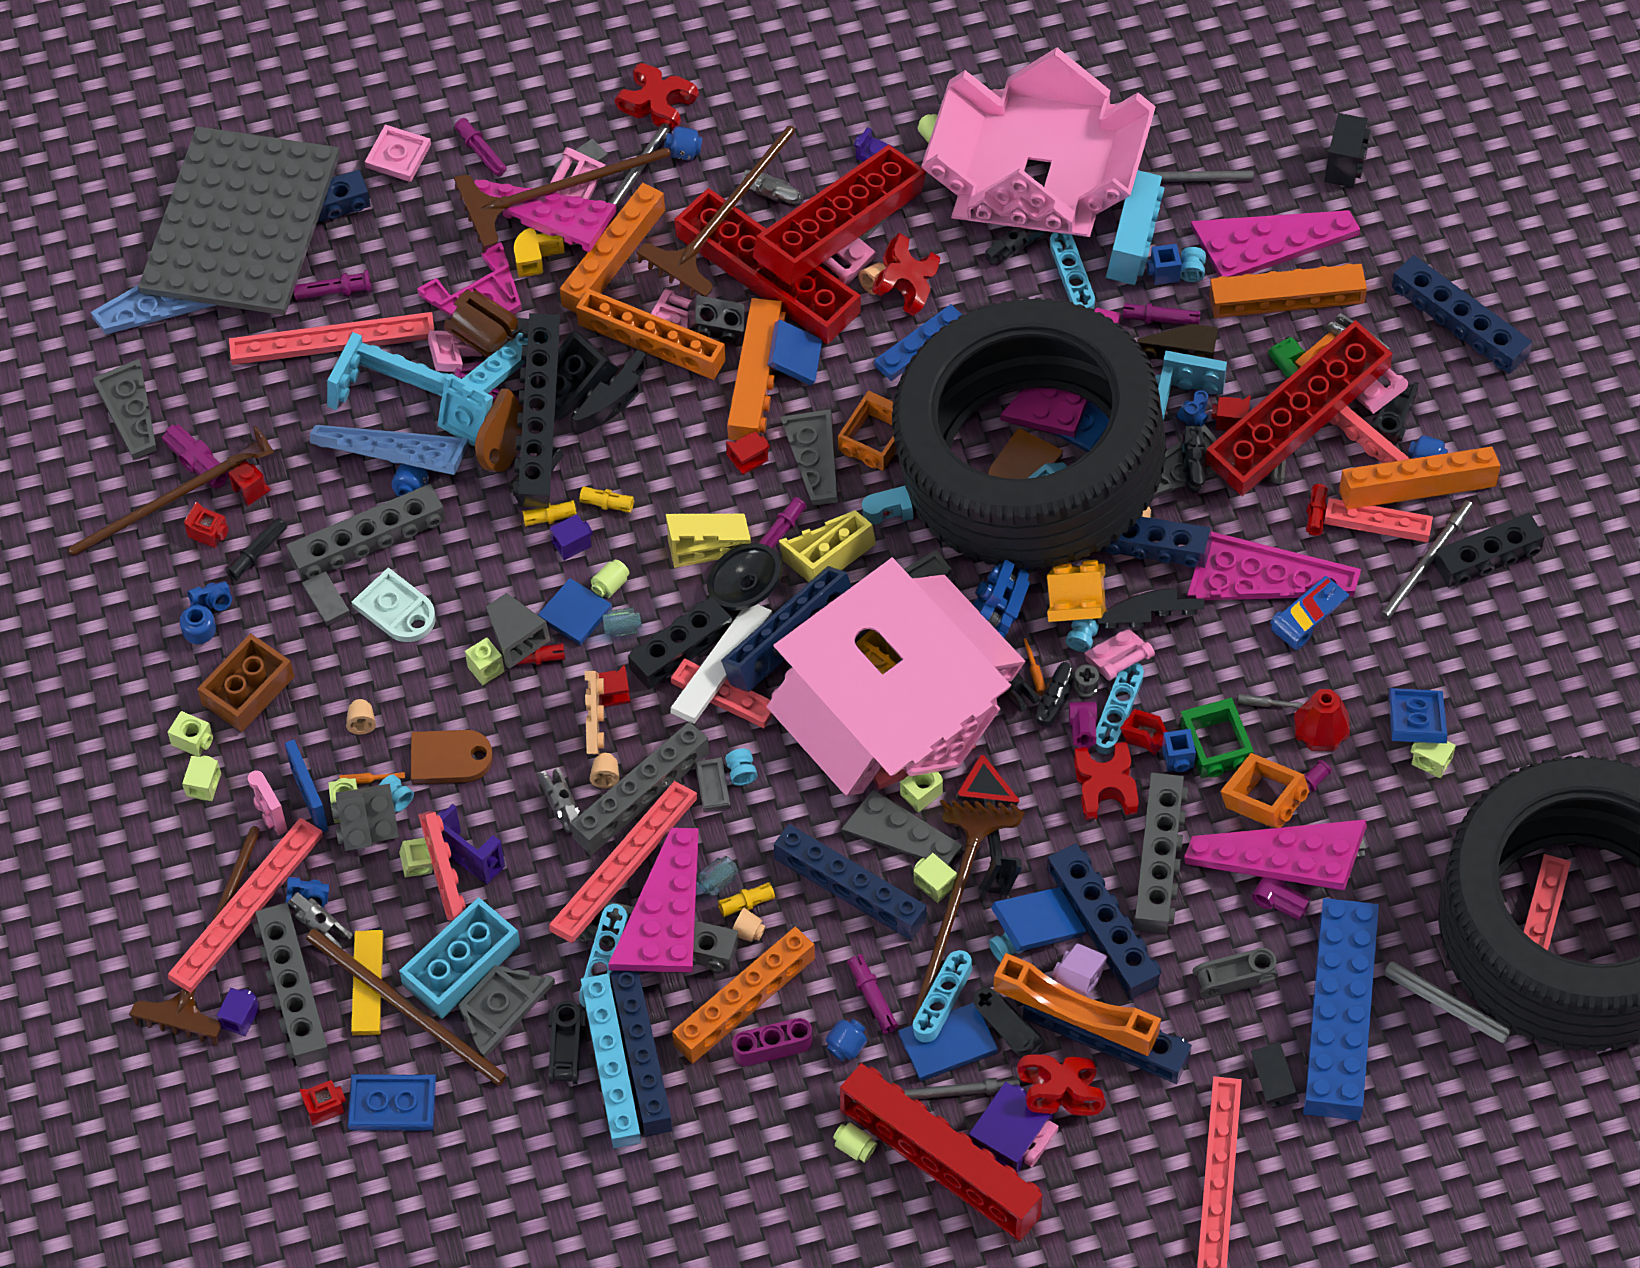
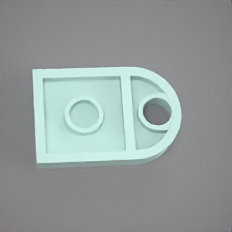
[352,568,435,642]

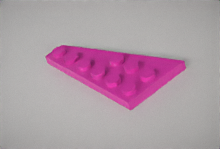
[1184,820,1367,891]

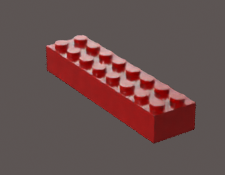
[753,145,926,285]
[675,188,861,345]
[1206,320,1393,496]
[840,1063,1043,1242]

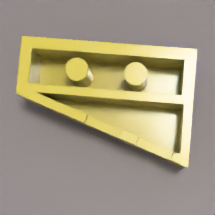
[779,510,876,582]
[666,514,751,568]

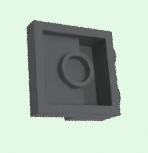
[331,784,399,851]

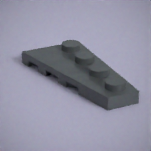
[92,358,157,460]
[1154,425,1217,498]
[841,790,962,867]

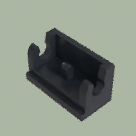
[1251,1042,1299,1108]

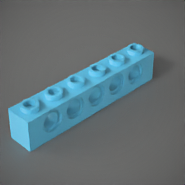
[581,974,641,1149]

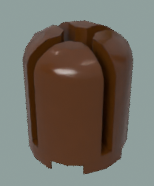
[444,288,518,358]

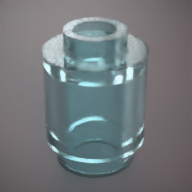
[602,607,642,637]
[697,856,739,895]

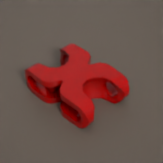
[614,63,699,131]
[872,233,940,316]
[1074,742,1139,820]
[1016,1054,1106,1116]

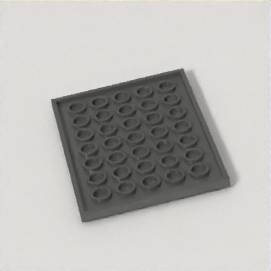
[138,126,340,315]

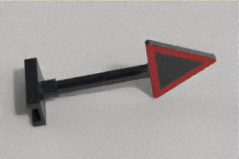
[956,755,1022,900]

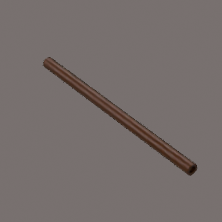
[306,928,507,1086]

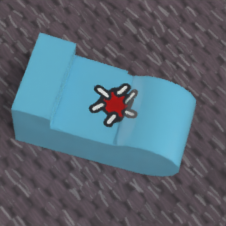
[862,486,913,525]

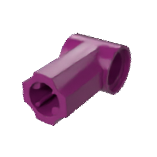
[1069,702,1097,749]
[1251,877,1311,921]

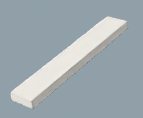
[671,604,772,724]

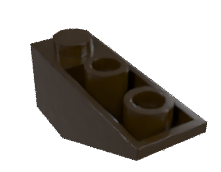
[1137,324,1218,360]

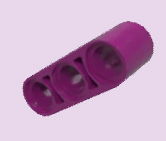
[732,1018,812,1066]

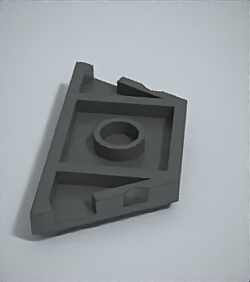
[459,965,555,1058]

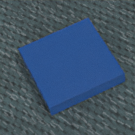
[768,319,822,386]
[538,578,612,646]

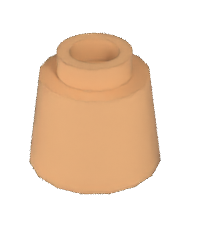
[858,262,886,295]
[346,699,376,735]
[590,753,620,788]
[733,908,766,942]

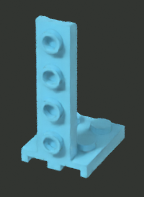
[327,332,450,411]
[437,333,540,447]
[1156,351,1227,421]

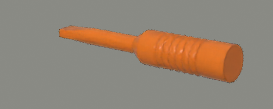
[1024,638,1046,695]
[339,772,405,784]

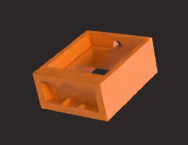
[838,390,897,471]
[1220,753,1310,828]

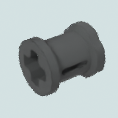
[1074,665,1099,699]

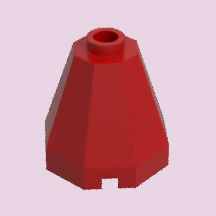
[1294,689,1350,751]

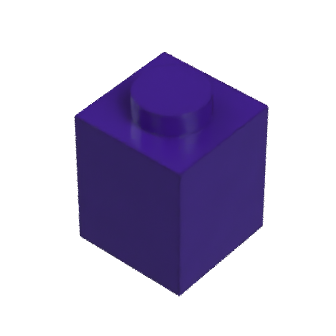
[550,514,593,561]
[217,988,259,1037]

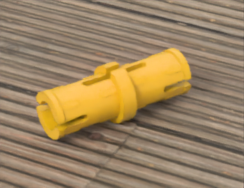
[579,486,634,513]
[522,500,577,527]
[717,882,775,917]

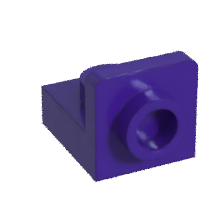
[854,127,894,162]

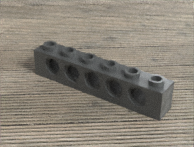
[286,483,446,582]
[571,721,709,855]
[1134,773,1188,934]
[577,901,739,972]
[253,903,330,1068]

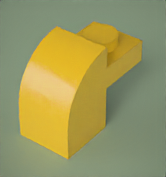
[514,228,565,278]

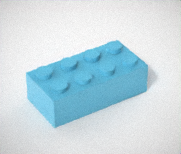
[1106,170,1165,285]
[399,897,520,1019]

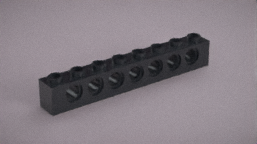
[513,313,560,508]

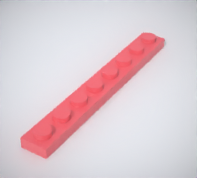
[229,312,435,365]
[549,781,697,944]
[168,817,323,993]
[1197,1076,1242,1268]

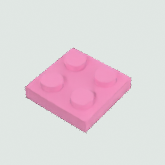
[365,125,431,182]

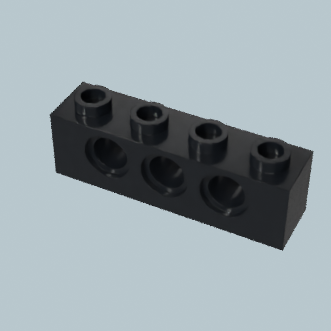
[1433,512,1545,588]
[628,597,732,690]

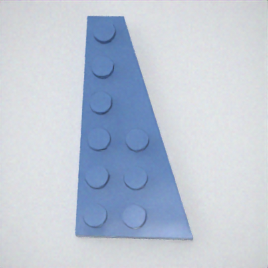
[91,285,216,335]
[310,425,468,475]

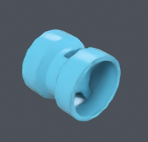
[1180,247,1206,282]
[1065,619,1099,652]
[725,748,758,786]
[379,774,414,812]
[988,932,1025,963]

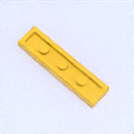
[351,930,384,1036]

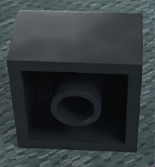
[1324,113,1371,188]

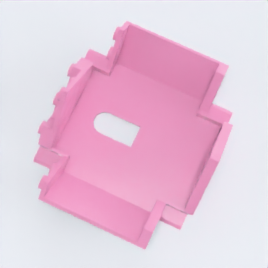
[921,48,1156,237]
[766,557,1026,796]

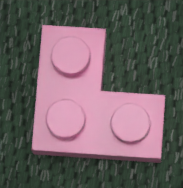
[428,330,482,372]

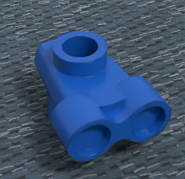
[1177,390,1208,427]
[187,581,232,611]
[286,877,329,908]

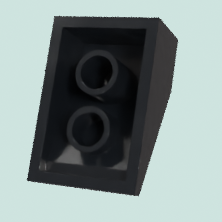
[534,330,620,420]

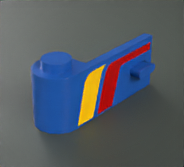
[1271,576,1350,650]

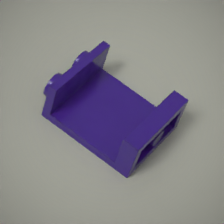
[437,804,505,885]
[969,1082,1053,1173]

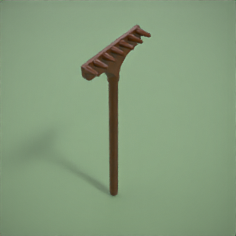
[636,126,795,297]
[454,148,671,253]
[68,426,274,556]
[912,799,1025,1020]
[129,826,260,1045]

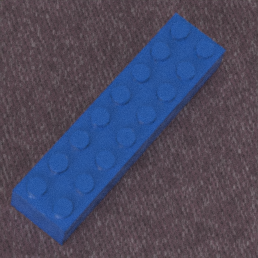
[1303,898,1379,1121]

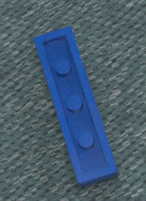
[874,304,962,381]

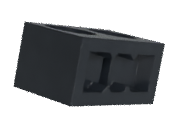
[687,295,745,342]

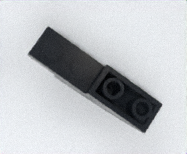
[571,349,647,435]
[1096,588,1204,628]

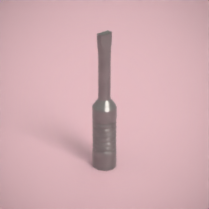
[1238,693,1303,709]

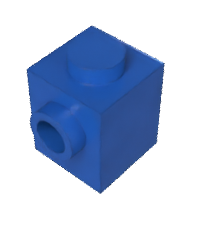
[1146,244,1182,285]
[1162,729,1196,772]

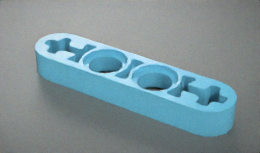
[1050,232,1095,309]
[1094,662,1144,754]
[579,904,628,1008]
[913,950,972,1042]

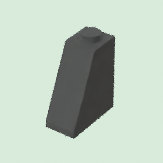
[486,593,551,669]

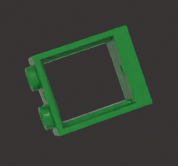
[1179,697,1254,779]

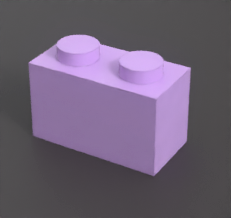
[1052,943,1108,997]

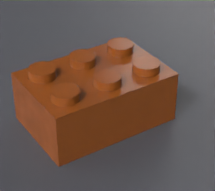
[197,633,295,733]

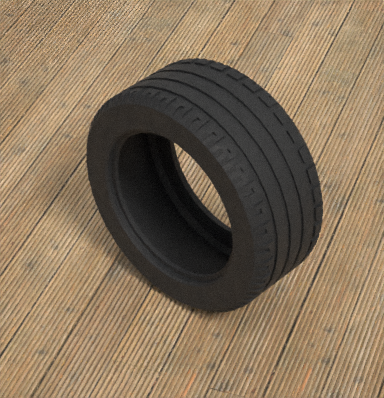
[892,297,1166,569]
[1438,755,1640,1052]

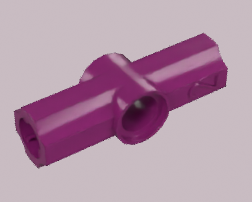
[162,424,229,489]

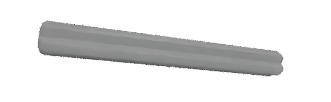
[1384,961,1511,1043]

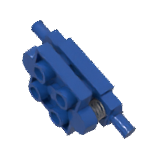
[972,559,1030,638]

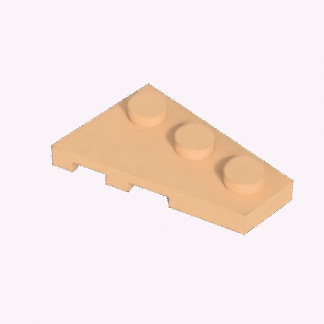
[585,671,604,755]

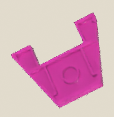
[417,242,522,317]

